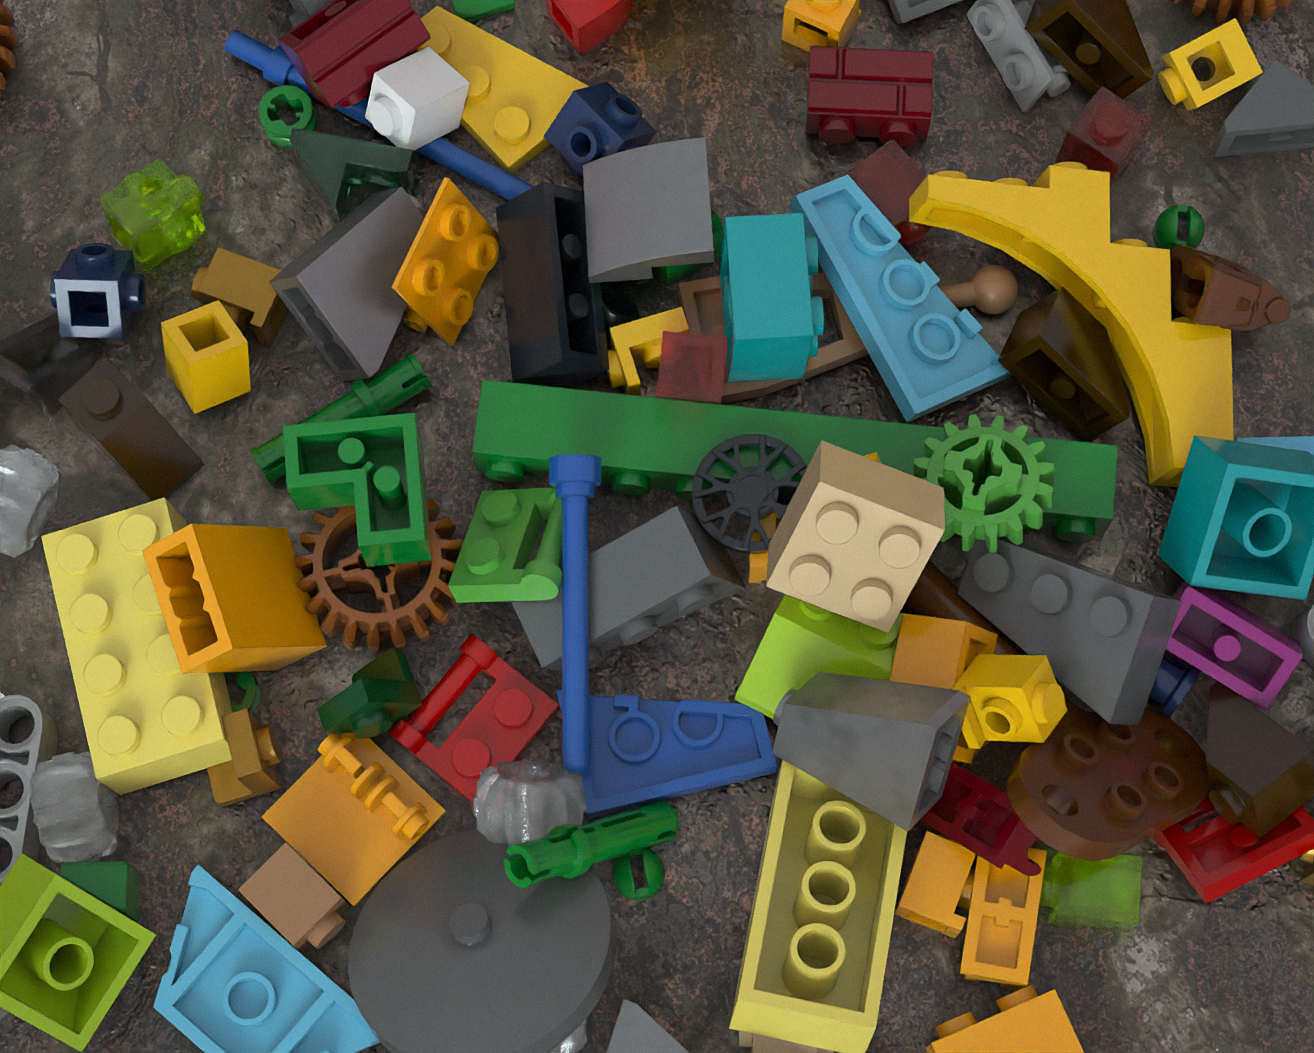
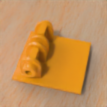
[392,177,500,346]
[262,733,446,907]

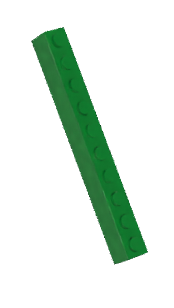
[472,380,1118,542]

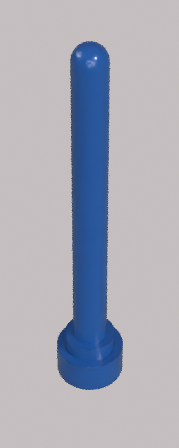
[549,454,601,774]

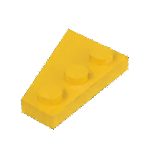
[418,6,589,175]

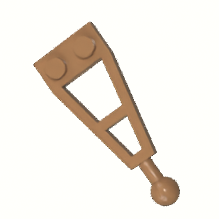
[678,265,1018,404]

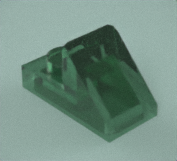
[289,128,419,224]

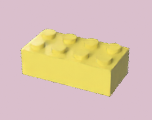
[41,497,232,795]
[729,759,907,1053]

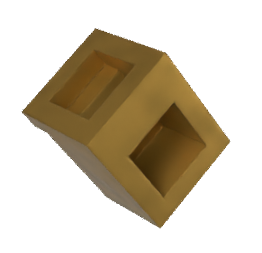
[191,247,289,348]

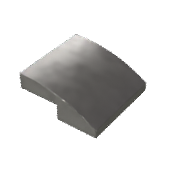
[583,137,715,283]

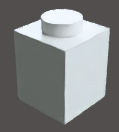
[365,46,470,155]

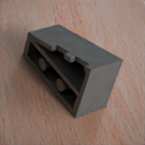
[511,505,746,672]
[958,537,1182,725]

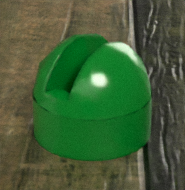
[1152,204,1205,255]
[612,848,665,902]

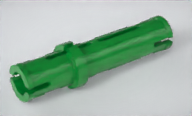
[250,353,432,485]
[504,801,679,888]

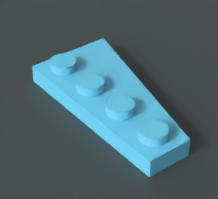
[788,174,1012,423]

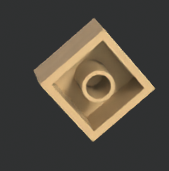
[766,440,945,633]

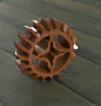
[294,498,463,655]

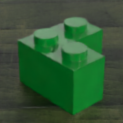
[283,413,432,567]

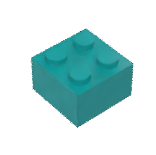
[719,213,824,383]
[1158,435,1314,600]

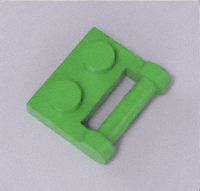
[448,486,589,603]

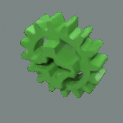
[913,414,1055,553]

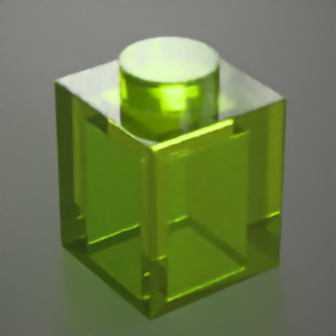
[1039,851,1142,931]

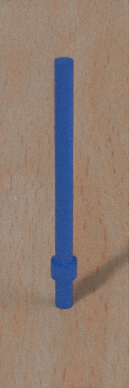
[225,30,534,200]

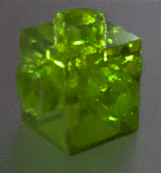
[99,158,206,272]

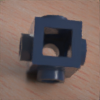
[544,82,657,180]
[50,243,146,339]

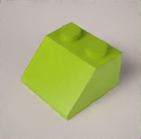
[734,594,903,719]
[0,853,156,1052]

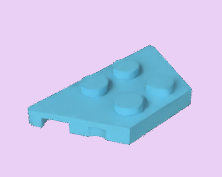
[153,865,380,1053]

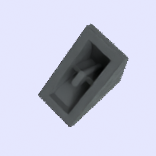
[1212,59,1314,157]

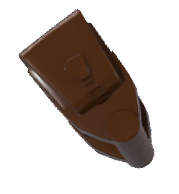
[1170,243,1291,331]

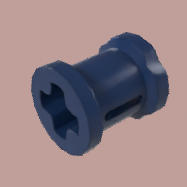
[1149,653,1201,718]

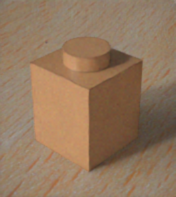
[238,842,349,953]

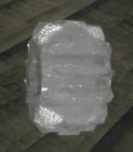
[0,444,62,558]
[29,751,121,865]
[473,758,586,846]

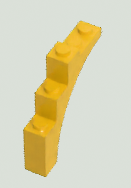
[909,162,1234,487]

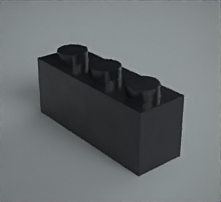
[496,182,609,388]

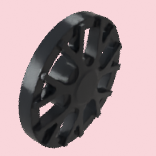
[692,434,808,554]

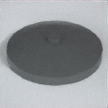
[348,826,617,1053]

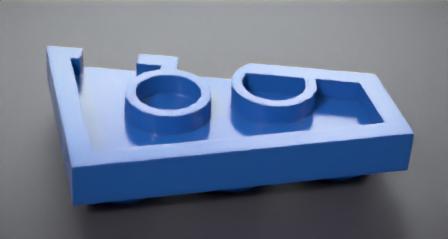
[556,690,778,819]

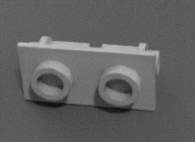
[966,0,1071,113]

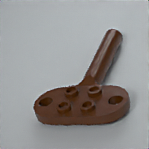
[903,560,1211,861]

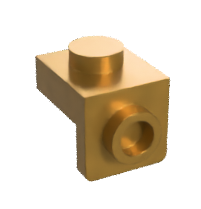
[207,708,282,806]

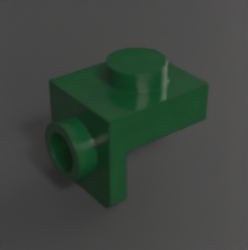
[317,648,422,739]

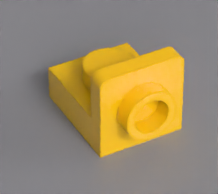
[606,307,689,396]

